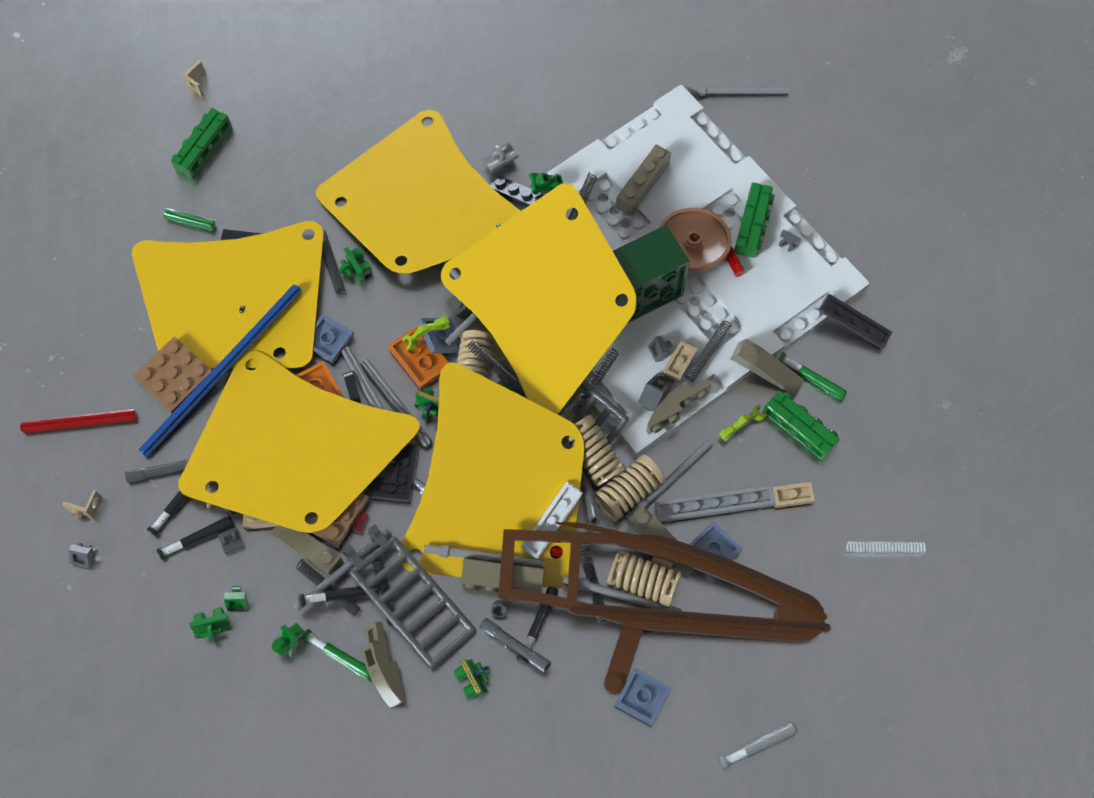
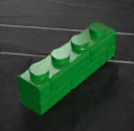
[171,108,232,178]
[734,182,775,258]
[763,390,840,460]

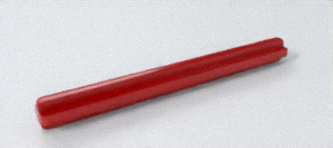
[20,409,137,433]

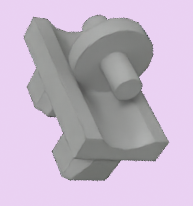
[482,142,519,174]

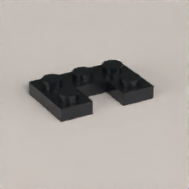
[370,444,418,502]

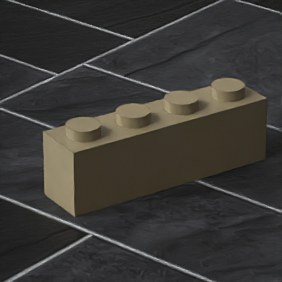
[616,144,671,216]
[461,558,545,593]

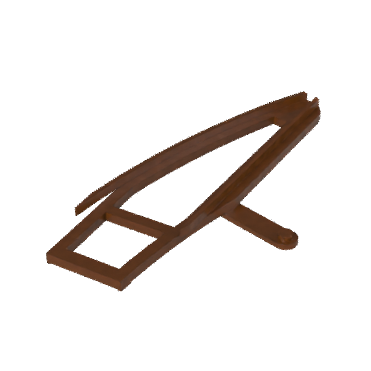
[498,522,831,694]

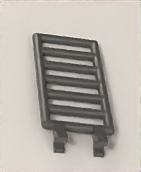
[496,360,629,447]
[343,524,476,668]

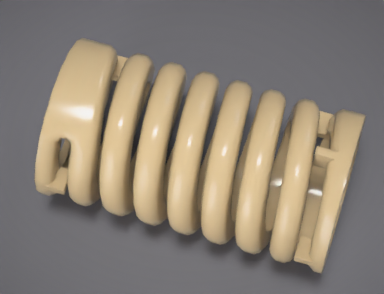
[457,330,495,378]
[565,414,626,487]
[594,454,665,522]
[607,549,681,607]

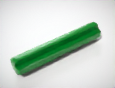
[163,208,216,231]

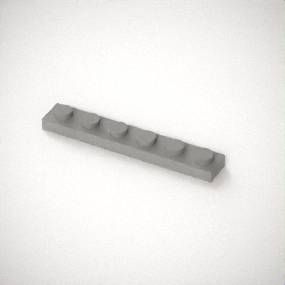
[655,485,776,522]

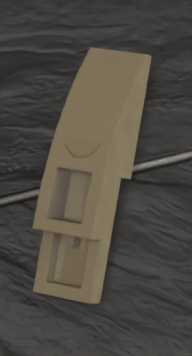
[646,379,711,435]
[362,622,405,708]

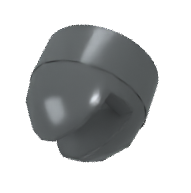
[491,600,508,618]

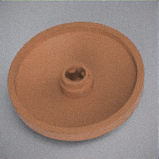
[659,208,732,272]

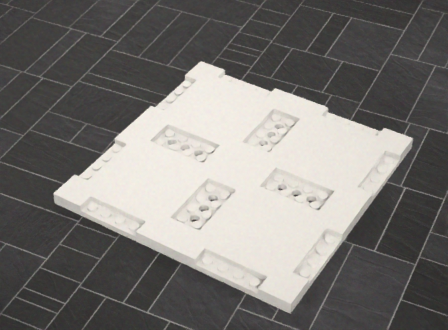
[509,84,870,458]

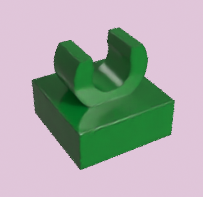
[224,586,249,611]

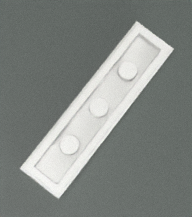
[521,482,583,559]

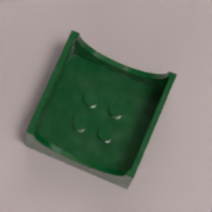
[613,225,690,324]

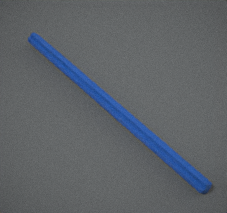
[139,284,302,457]

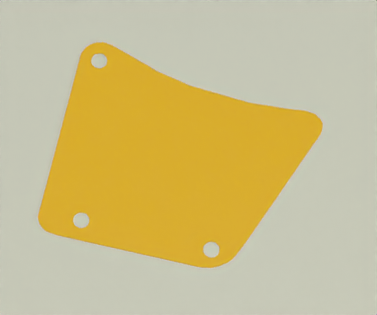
[316,110,521,274]
[441,183,636,415]
[132,221,323,368]
[178,351,420,533]
[399,363,584,588]

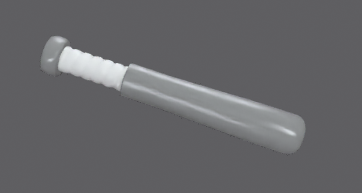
[719,722,798,769]

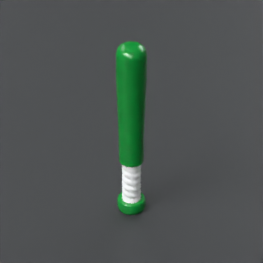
[778,352,847,400]
[302,629,371,680]

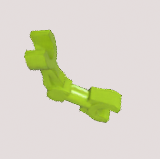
[402,316,450,350]
[719,405,767,441]

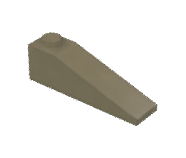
[730,339,804,396]
[628,506,695,579]
[270,526,344,576]

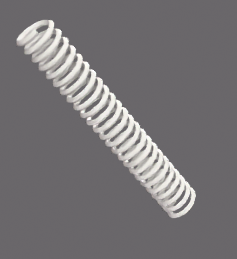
[847,541,926,554]

